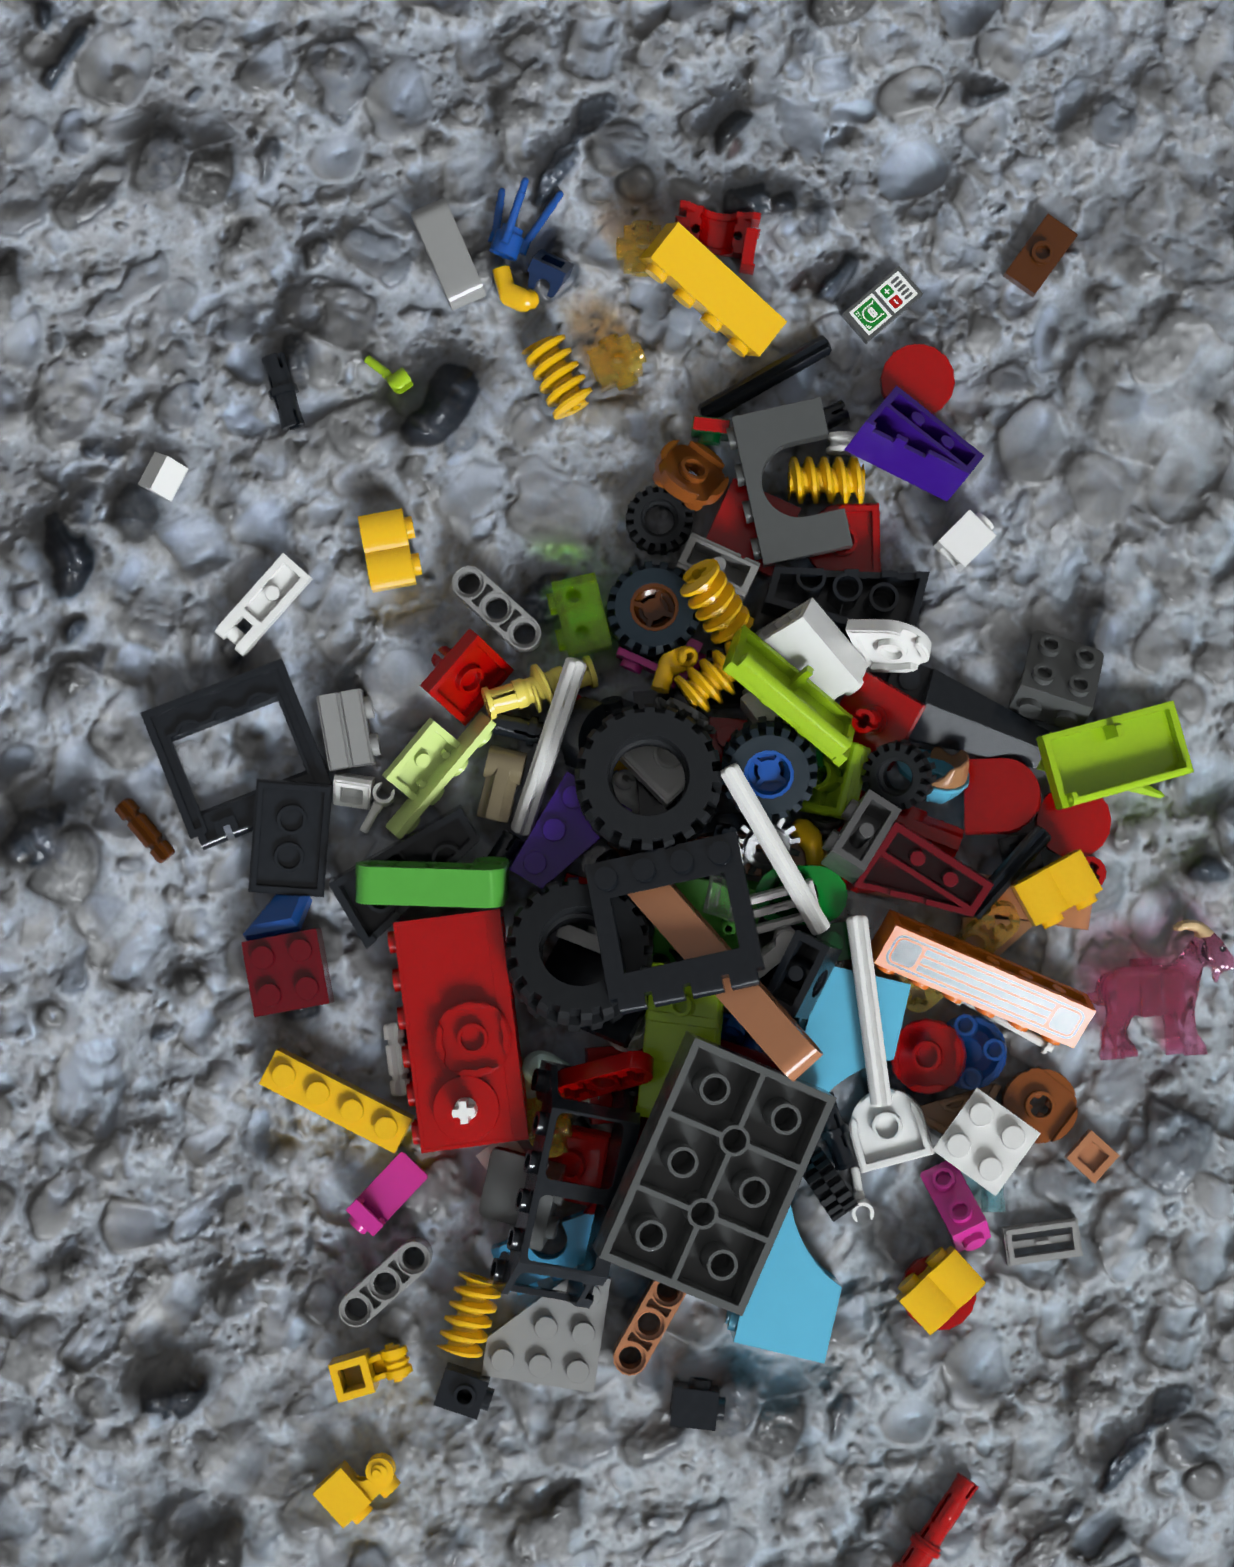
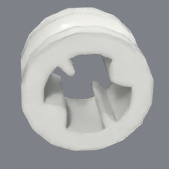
[826,431,857,456]

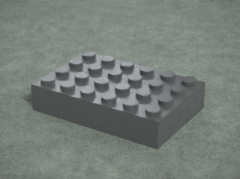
[592,1031,837,1316]

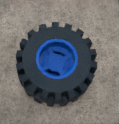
[721,716,818,820]

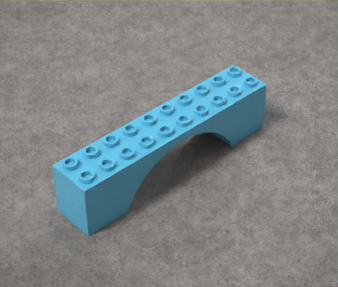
[725,966,911,1364]

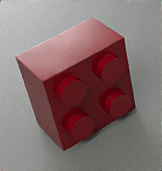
[241,928,334,1017]

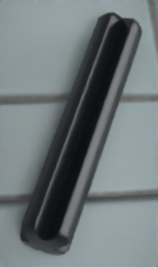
[973,826,1052,919]

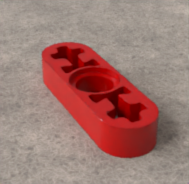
[558,1051,654,1101]

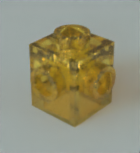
[616,220,661,277]
[587,333,647,393]

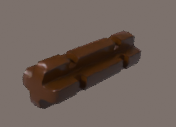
[115,797,175,863]

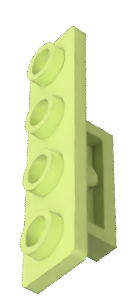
[382,712,496,839]

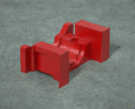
[675,200,761,275]

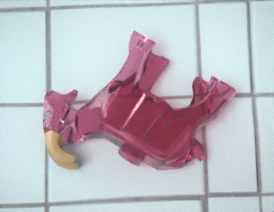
[1088,919,1234,1060]

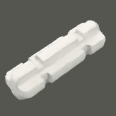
[383,1022,411,1097]

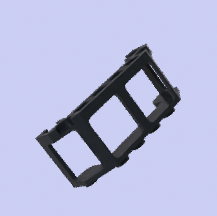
[490,1060,641,1309]

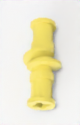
[481,655,598,720]

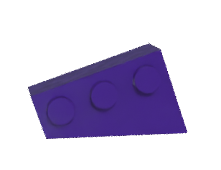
[844,386,984,502]
[509,772,632,889]

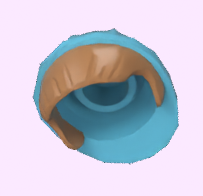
[896,746,969,804]

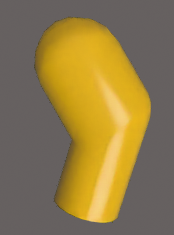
[492,266,539,312]
[651,646,698,694]
[791,818,825,867]

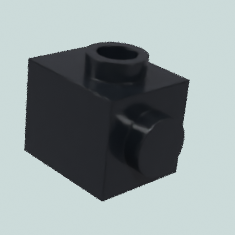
[433,1362,495,1420]
[669,1377,726,1431]

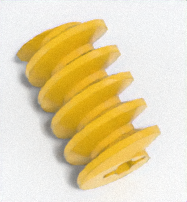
[521,334,593,420]
[787,456,865,504]
[680,559,755,644]
[674,641,738,713]
[436,1271,501,1358]

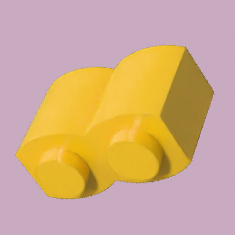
[358,508,423,593]
[1010,849,1103,929]
[895,1246,986,1335]

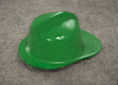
[755,865,848,926]

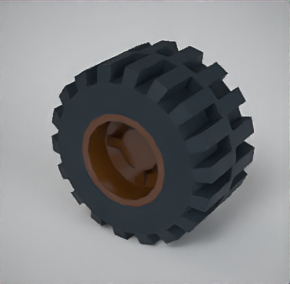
[606,561,699,661]

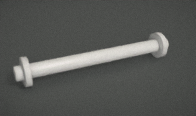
[955,1001,1055,1054]

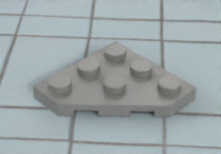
[481,1277,611,1393]

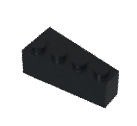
[761,567,930,637]
[329,804,480,949]

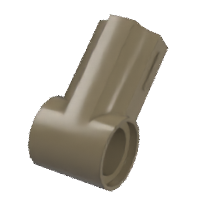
[476,745,527,824]

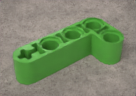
[355,857,509,908]

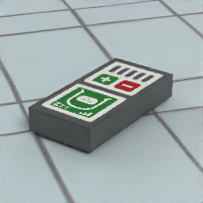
[842,266,923,344]

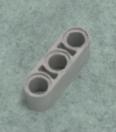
[410,198,486,311]
[452,566,542,654]
[339,1237,433,1327]

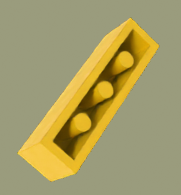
[639,222,787,357]
[259,1048,415,1154]

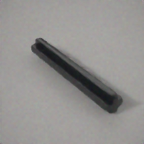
[698,335,832,418]

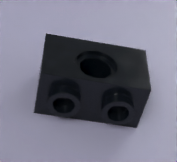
[767,930,842,1019]

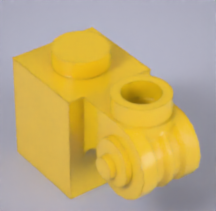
[328,1343,413,1403]
[312,1452,401,1528]

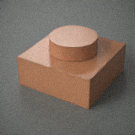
[1064,1129,1120,1184]

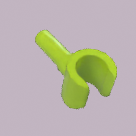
[364,355,414,394]

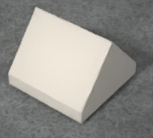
[138,452,189,502]
[333,772,375,810]

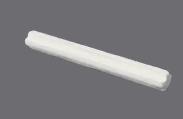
[511,657,587,836]
[720,763,830,936]
[846,915,892,1107]

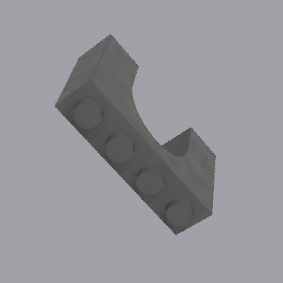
[726,397,853,568]

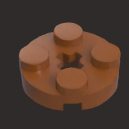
[653,440,729,511]
[1001,1067,1078,1144]

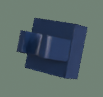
[527,249,574,298]

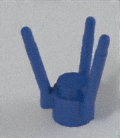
[488,177,564,261]

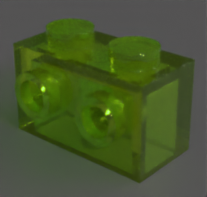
[546,572,612,658]

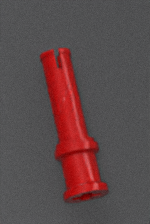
[891,1472,979,1567]

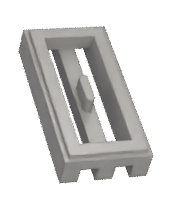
[1001,1217,1083,1266]

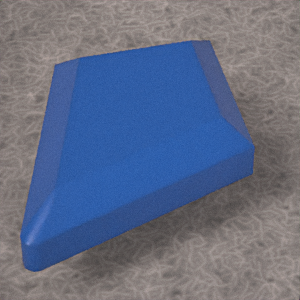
[243,894,312,941]

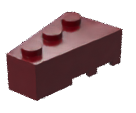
[853,820,994,917]

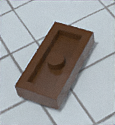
[1003,214,1078,297]

